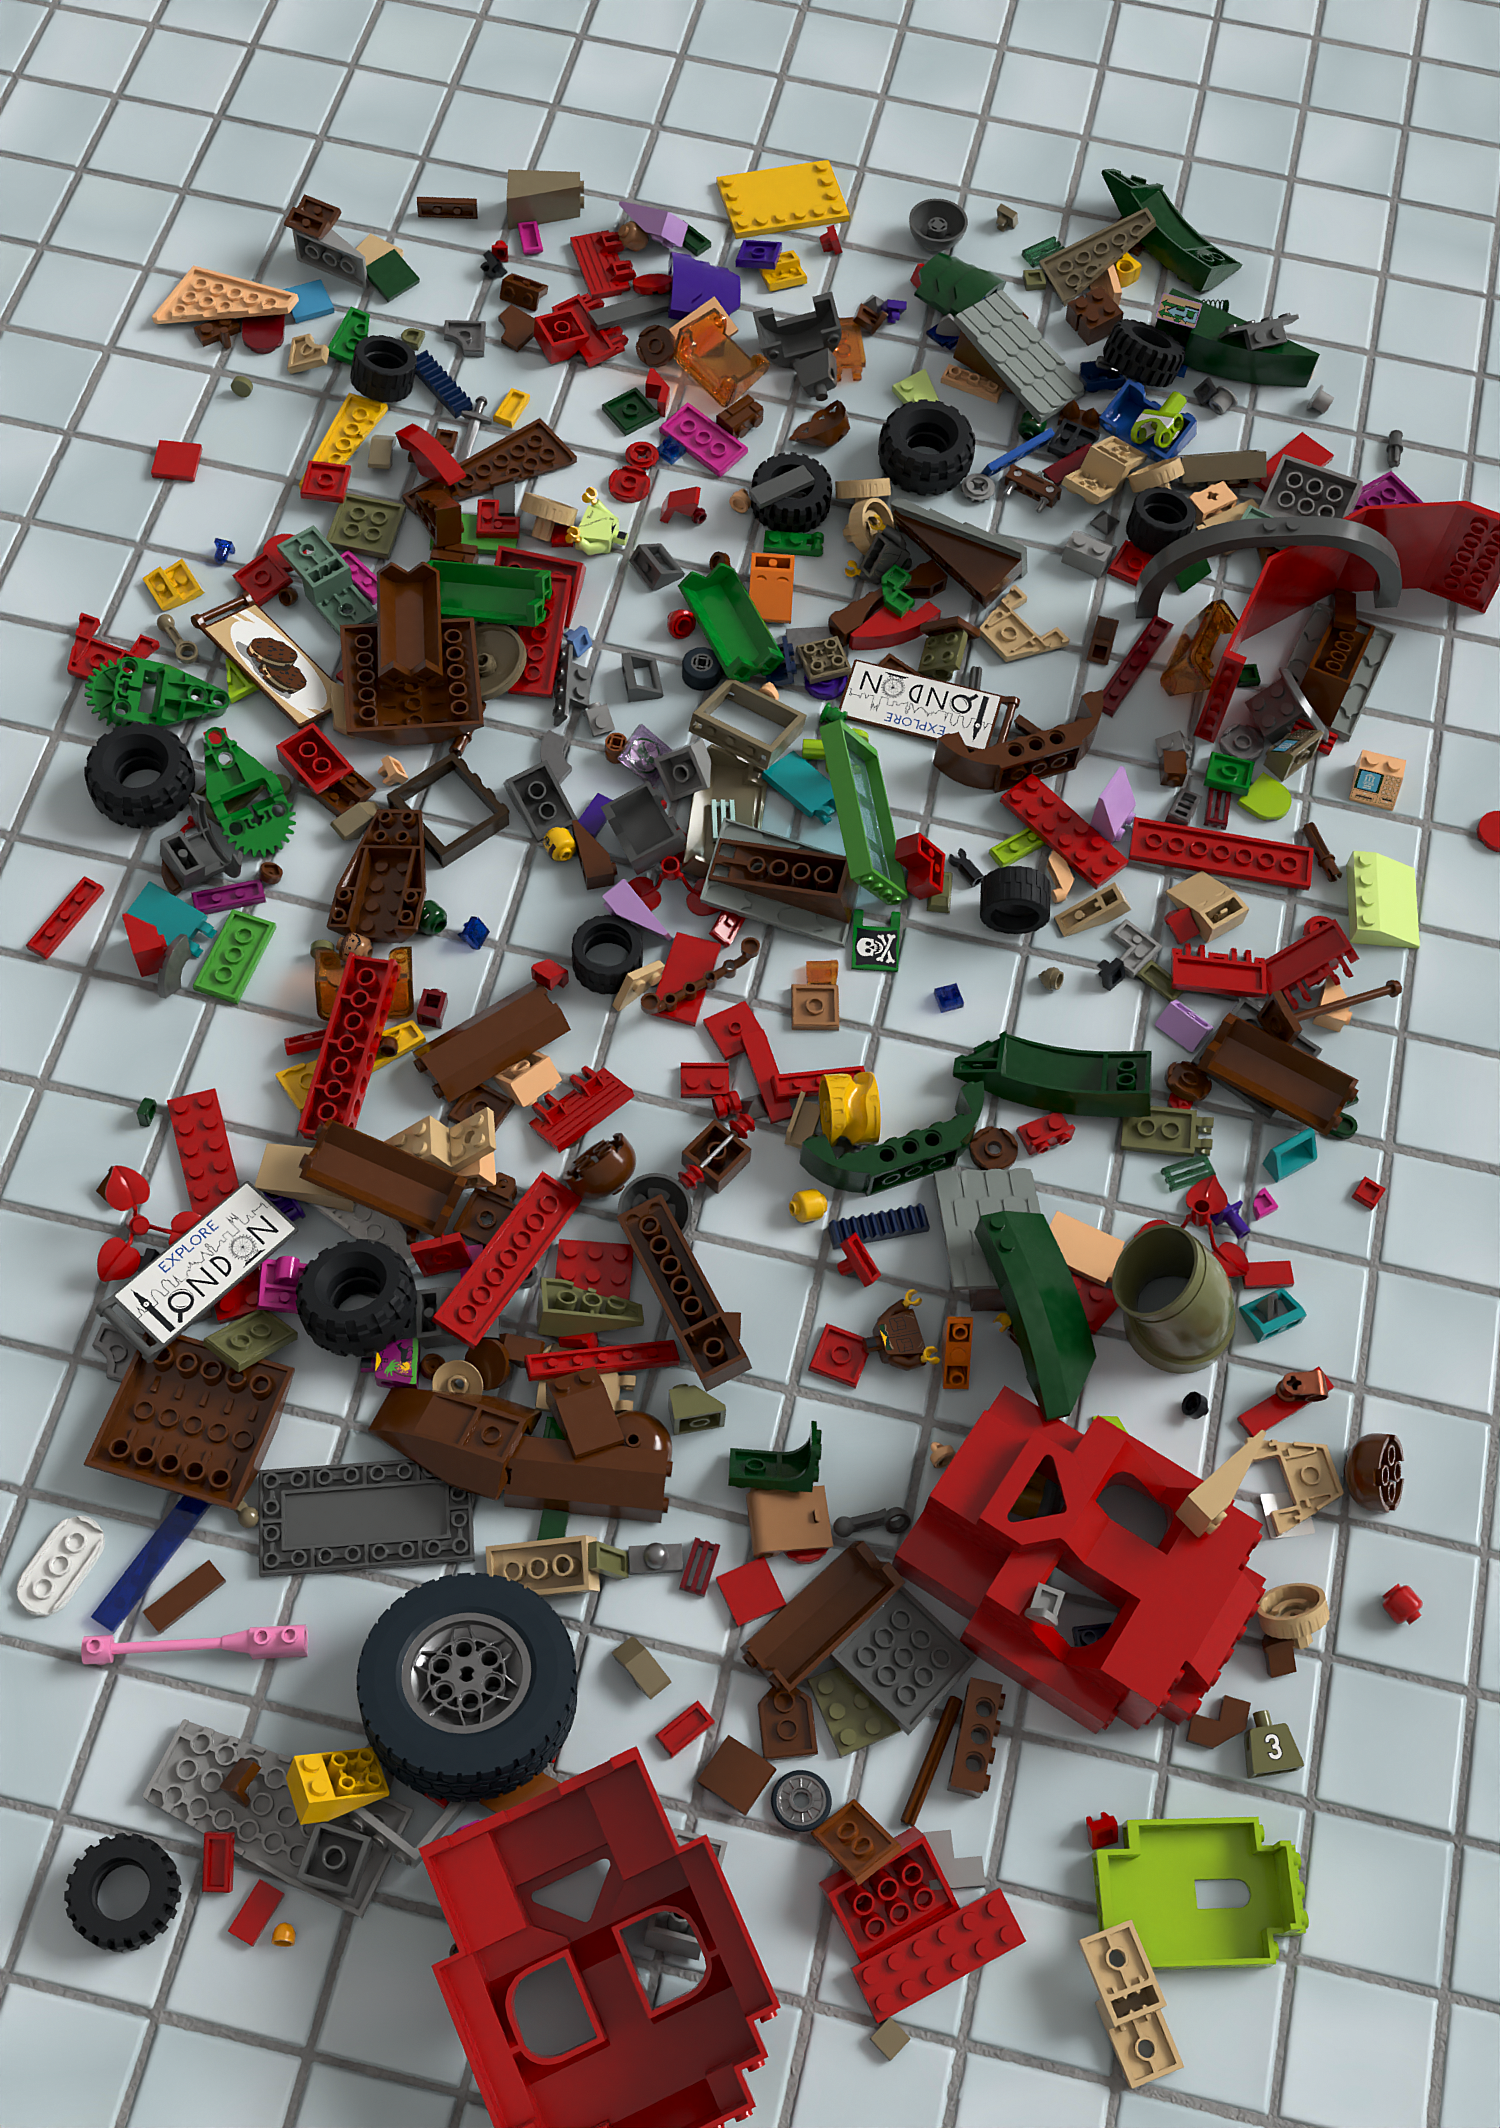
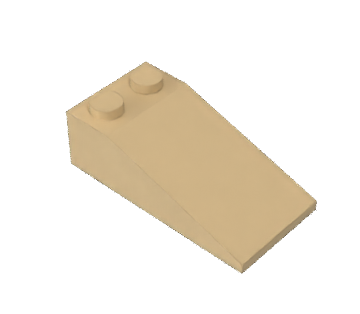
[255,1143,355,1213]
[1175,1429,1266,1538]
[486,1535,600,1597]

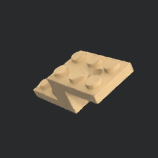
[1061,436,1148,505]
[384,1107,496,1173]
[1078,1919,1184,2089]

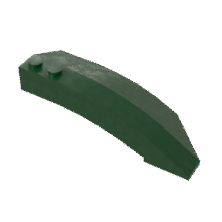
[1101,169,1243,292]
[953,1030,1152,1118]
[974,1211,1097,1422]

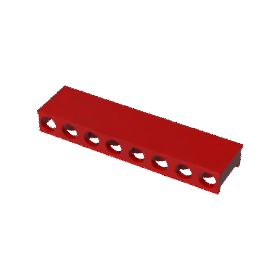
[297,952,401,1141]

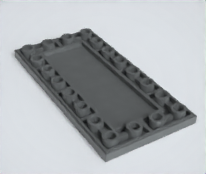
[259,1459,475,1577]

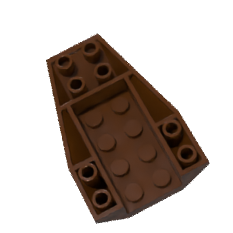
[326,809,427,943]
[368,1387,542,1501]

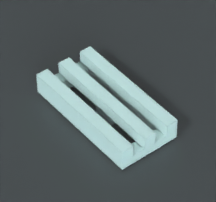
[711,799,735,842]

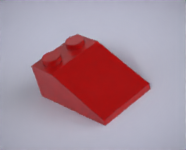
[276,723,354,795]

